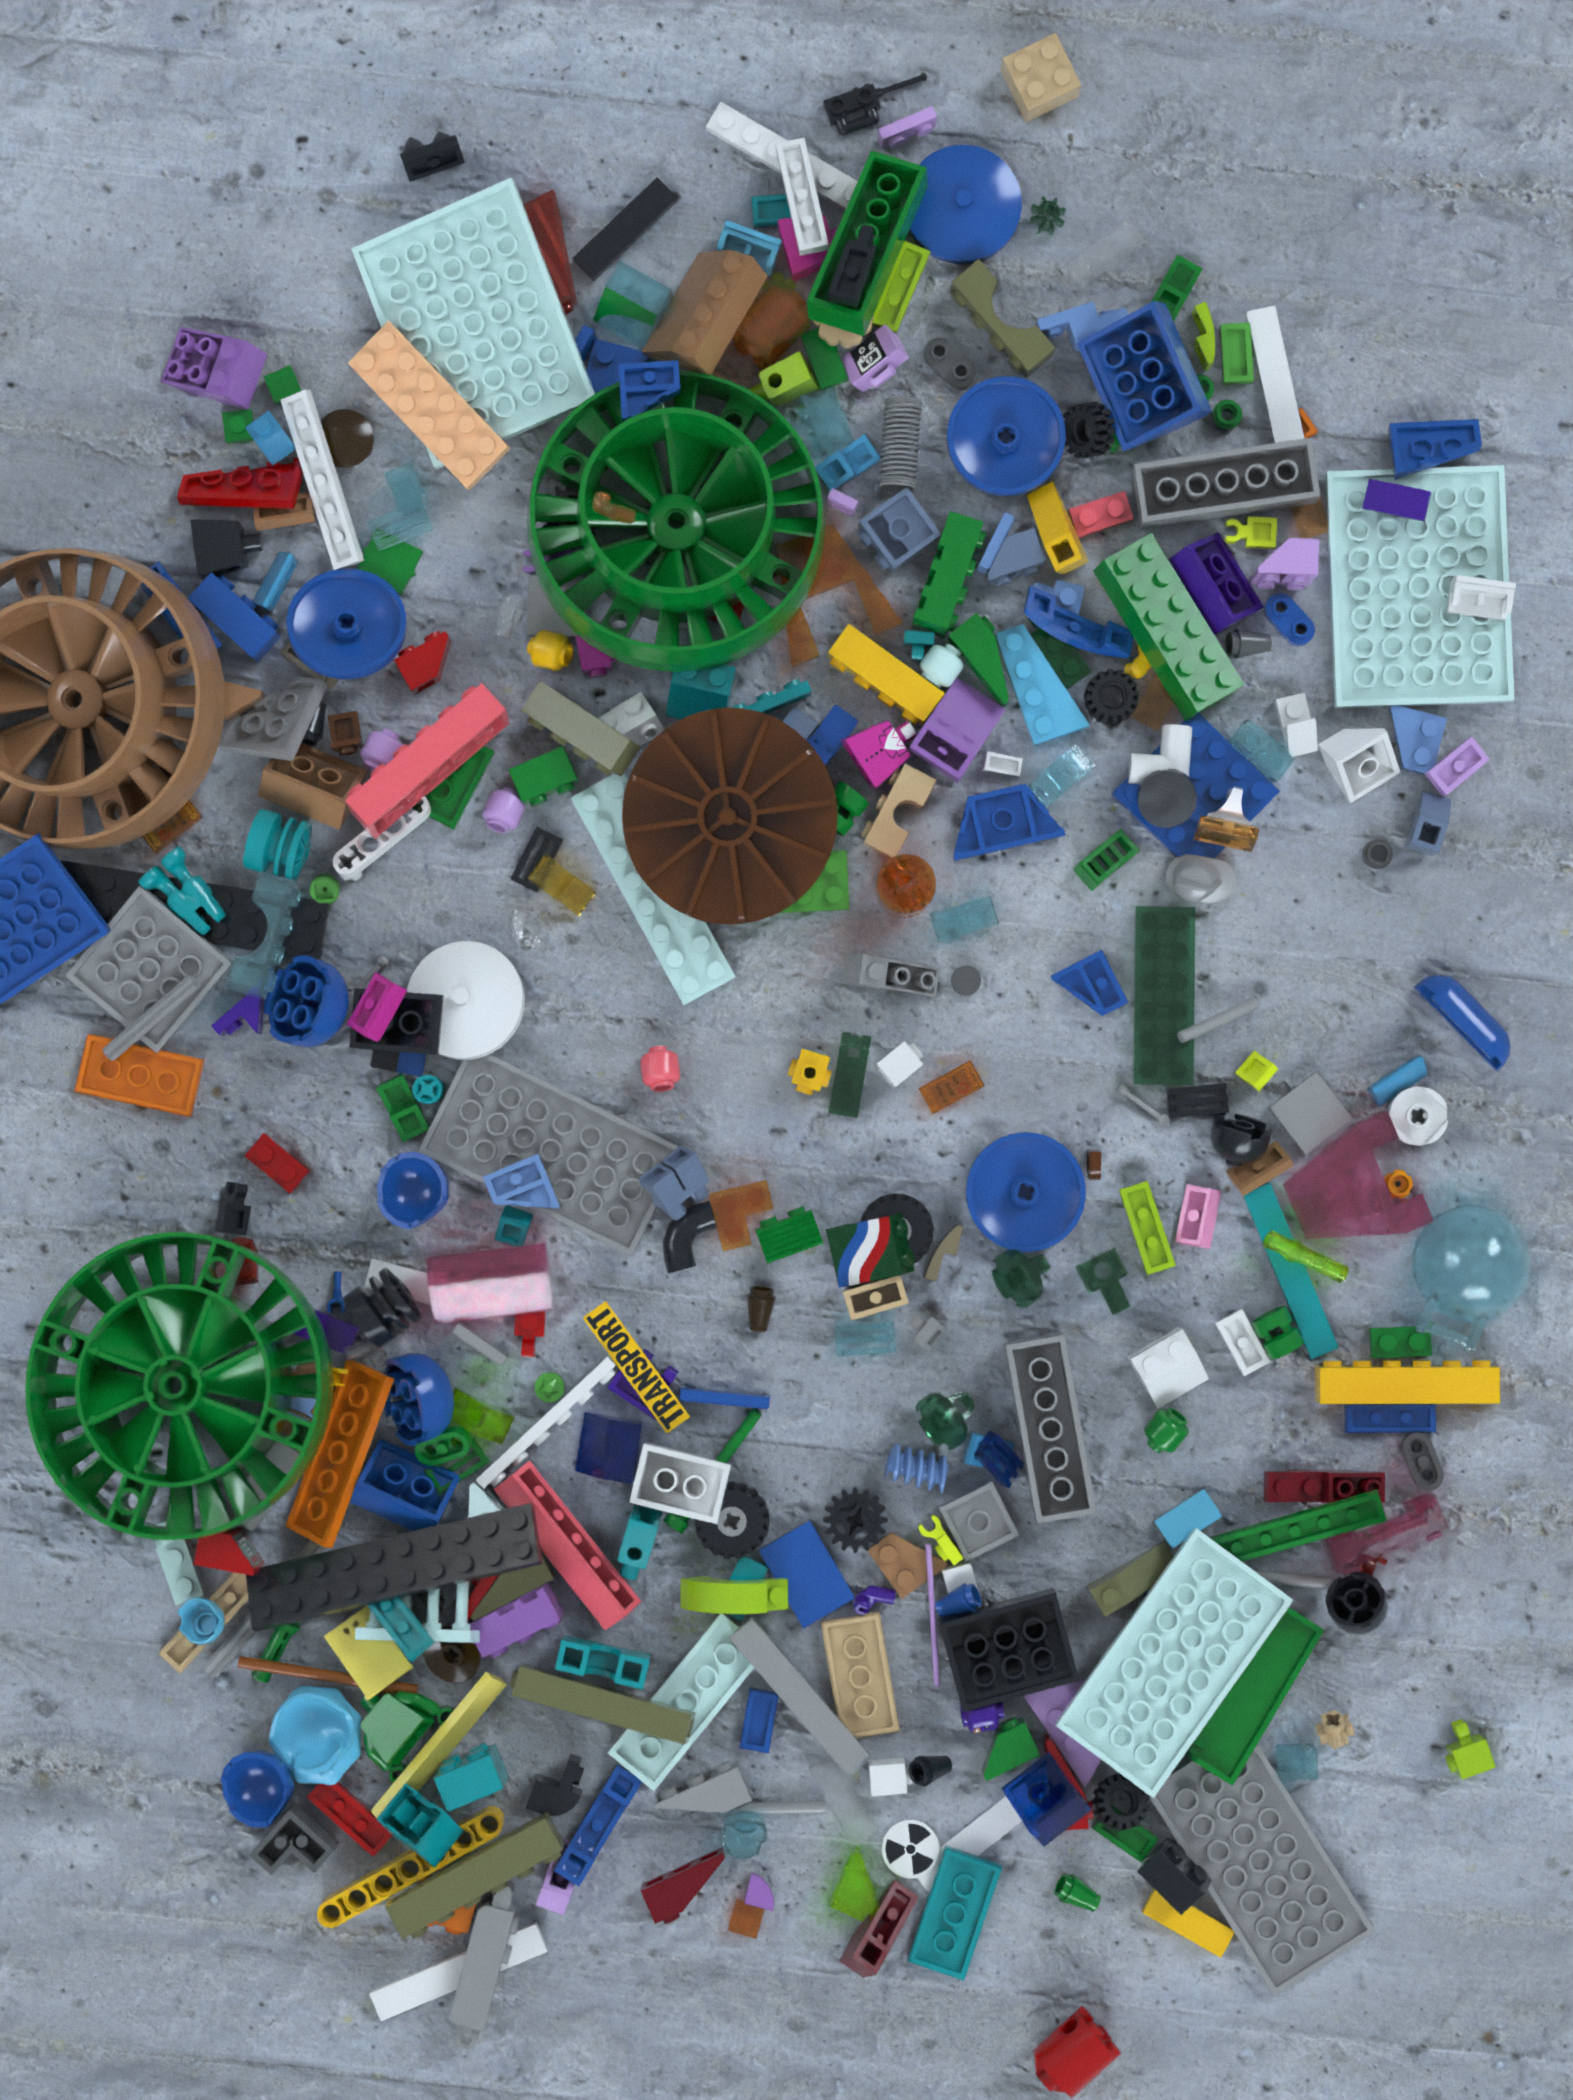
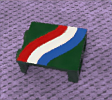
[826,1213,915,1288]

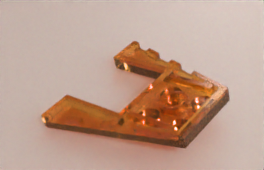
[777,524,903,668]

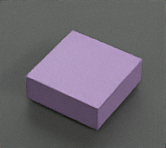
[827,488,859,516]

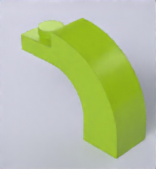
[680,1576,788,1614]

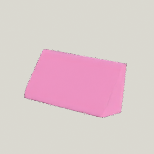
[1175,1184,1221,1249]

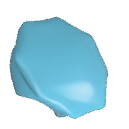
[268,1686,362,1785]

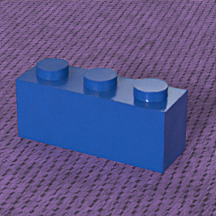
[188,572,281,663]

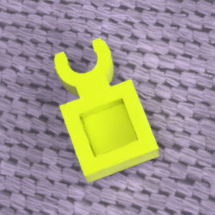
[1224,516,1277,549]

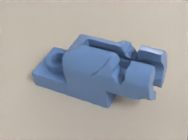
[1035,302,1129,351]

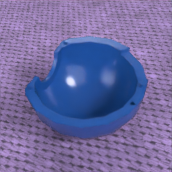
[376,1152,449,1229]
[220,1750,295,1828]

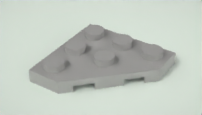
[218,676,328,761]

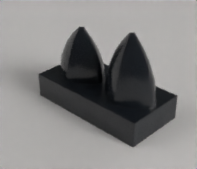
[400,132,465,182]

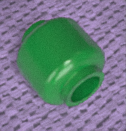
[1144,1407,1189,1453]

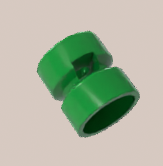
[834,781,869,837]
[1251,1305,1305,1360]

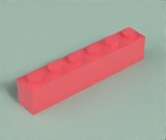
[493,1460,641,1630]

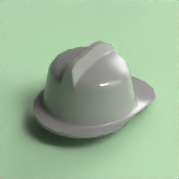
[1166,854,1237,903]

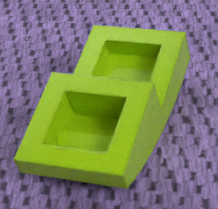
[1191,301,1215,372]

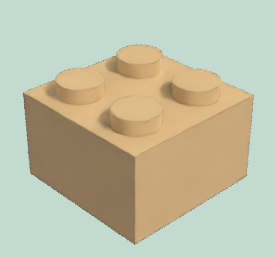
[1000,33,1082,122]

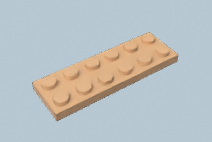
[348,320,511,490]

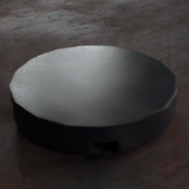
[1137,769,1197,828]

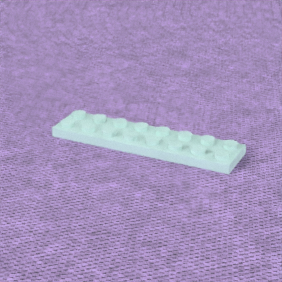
[571,773,736,1006]

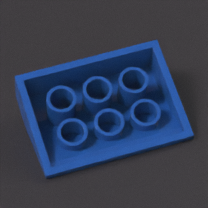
[1077,301,1212,452]

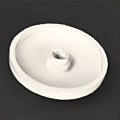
[407,941,525,1060]

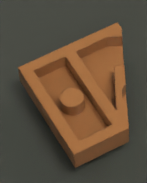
[868,1532,948,1599]

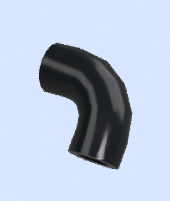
[663,1200,717,1273]

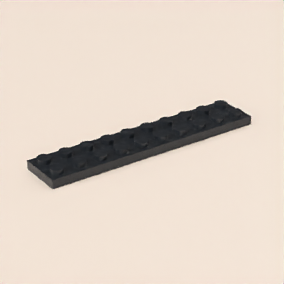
[60,860,330,960]
[246,1503,543,1632]

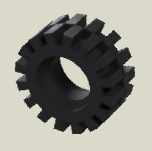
[1063,402,1116,458]
[1084,669,1139,725]
[1091,1774,1150,1831]

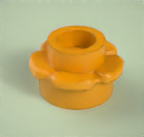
[1383,1169,1413,1199]

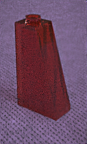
[523,189,578,315]

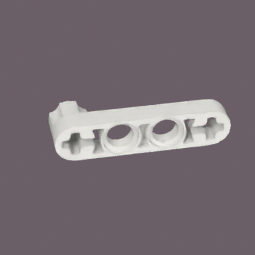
[333,796,431,882]

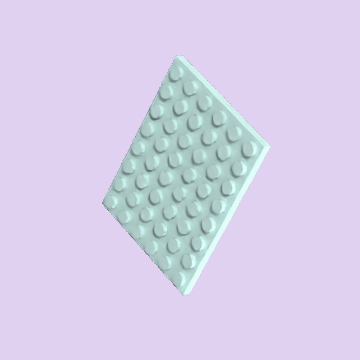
[351,178,595,469]
[1325,465,1515,708]

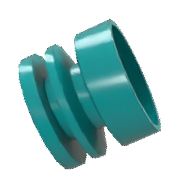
[243,808,312,882]

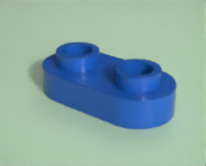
[1264,593,1315,646]

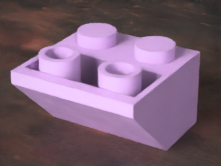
[1249,538,1319,590]

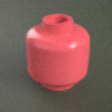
[640,1046,681,1092]

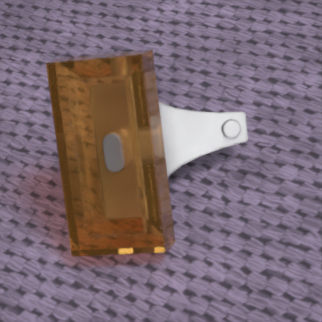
[1193,786,1259,852]

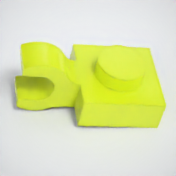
[918,1514,964,1565]

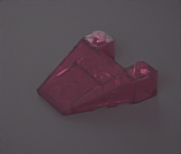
[1283,1111,1434,1239]
[1321,1492,1449,1575]

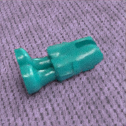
[138,846,226,936]

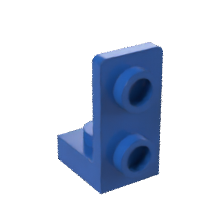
[807,705,858,767]

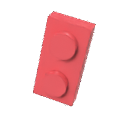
[1068,491,1134,538]

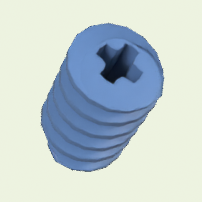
[884,1443,949,1494]

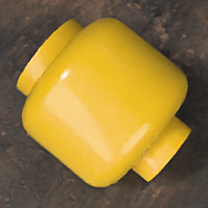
[527,630,574,672]

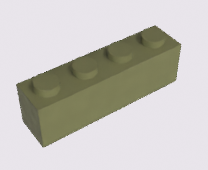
[521,681,641,777]

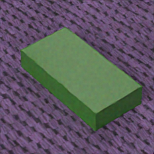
[1219,322,1254,385]

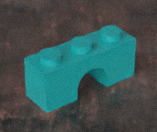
[555,1634,651,1690]

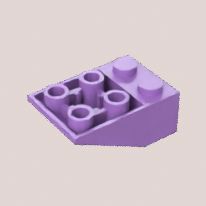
[161,327,267,410]
[908,678,1006,784]

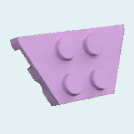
[1024,1678,1101,1786]

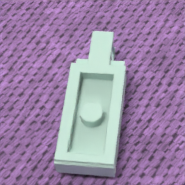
[155,1520,206,1605]

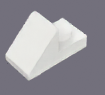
[1274,693,1318,758]

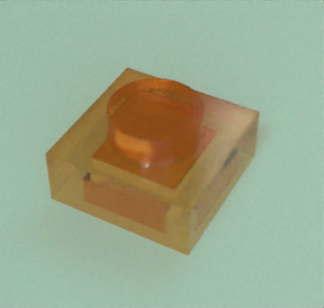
[727,1899,765,1939]

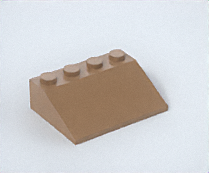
[641,250,768,375]

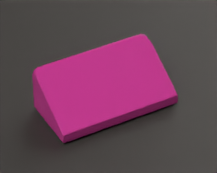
[346,972,407,1042]

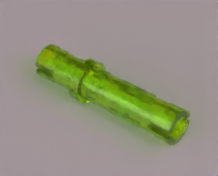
[1263,1230,1349,1283]

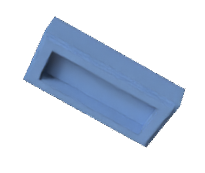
[977,512,1015,575]

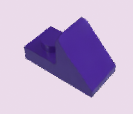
[211,987,265,1036]

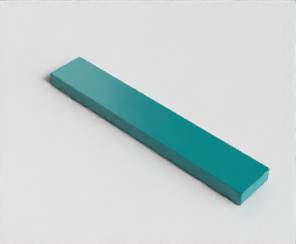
[1242,1182,1339,1359]

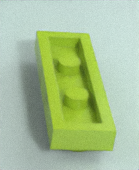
[872,241,931,334]
[1118,1181,1176,1275]

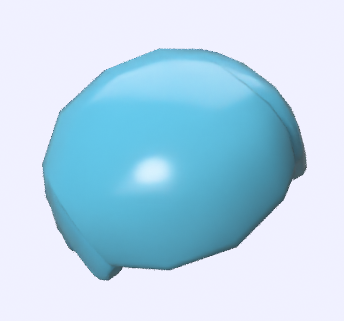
[178,1597,225,1645]

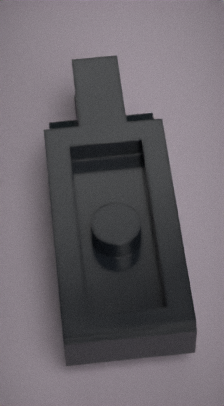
[828,224,877,308]

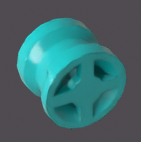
[412,1075,444,1104]

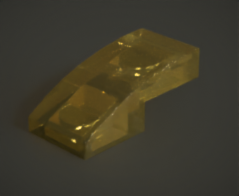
[528,855,596,916]

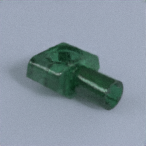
[1075,1247,1131,1315]

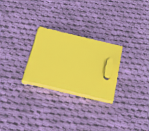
[324,1606,413,1701]

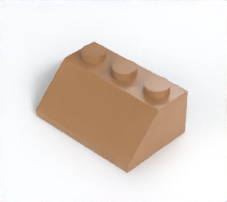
[258,743,368,830]

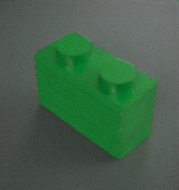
[755,1206,823,1264]

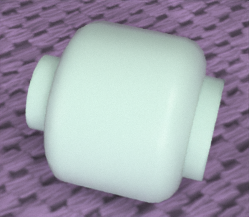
[919,643,964,689]

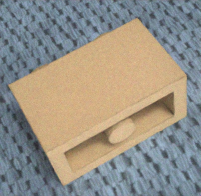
[842,1275,909,1321]

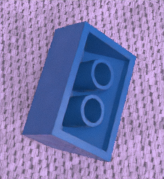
[350,1439,460,1531]

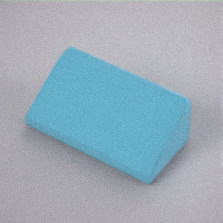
[1154,1489,1222,1549]

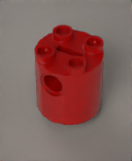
[1032,2006,1122,2098]

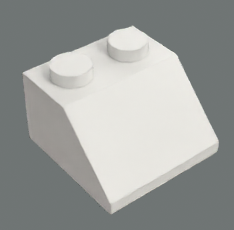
[1127,1327,1209,1409]

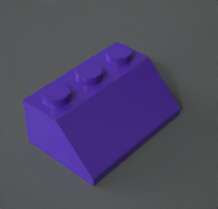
[1168,532,1264,636]

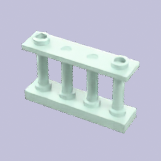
[355,1582,480,1643]

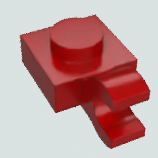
[514,1306,546,1357]

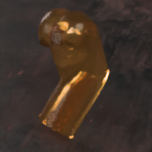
[592,492,636,525]

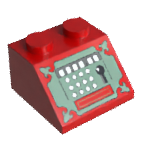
[193,1520,264,1576]

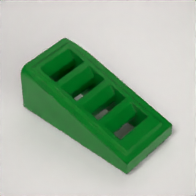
[1073,828,1140,891]

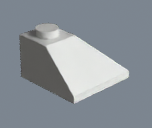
[1318,728,1401,803]

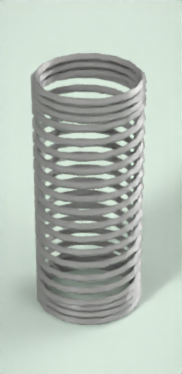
[879,396,922,492]

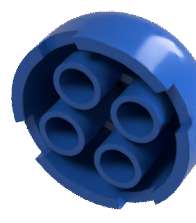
[264,955,349,1047]
[382,1353,454,1446]

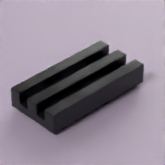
[511,827,564,893]
[1166,1083,1229,1118]

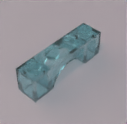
[227,872,301,1000]

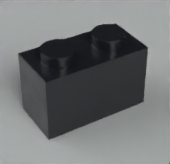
[1137,1837,1212,1915]

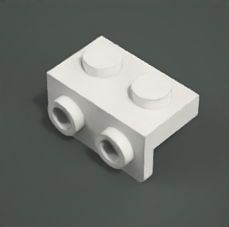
[598,692,664,746]

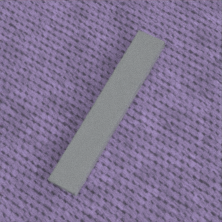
[729,1616,869,1774]

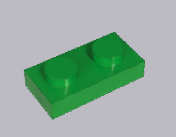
[1369,1325,1432,1358]

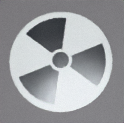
[882,1820,940,1879]

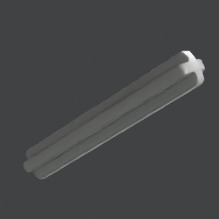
[103,975,199,1061]

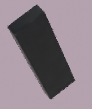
[573,177,678,282]

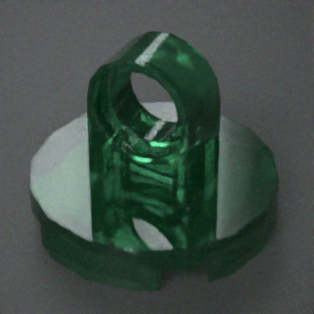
[992,1249,1051,1308]
[916,1392,975,1450]

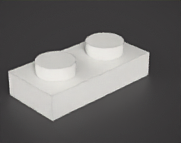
[1215,1309,1270,1376]

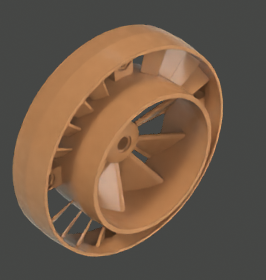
[0,548,225,850]

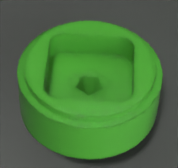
[309,873,340,904]
[535,1372,565,1402]

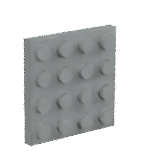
[65,886,234,1053]

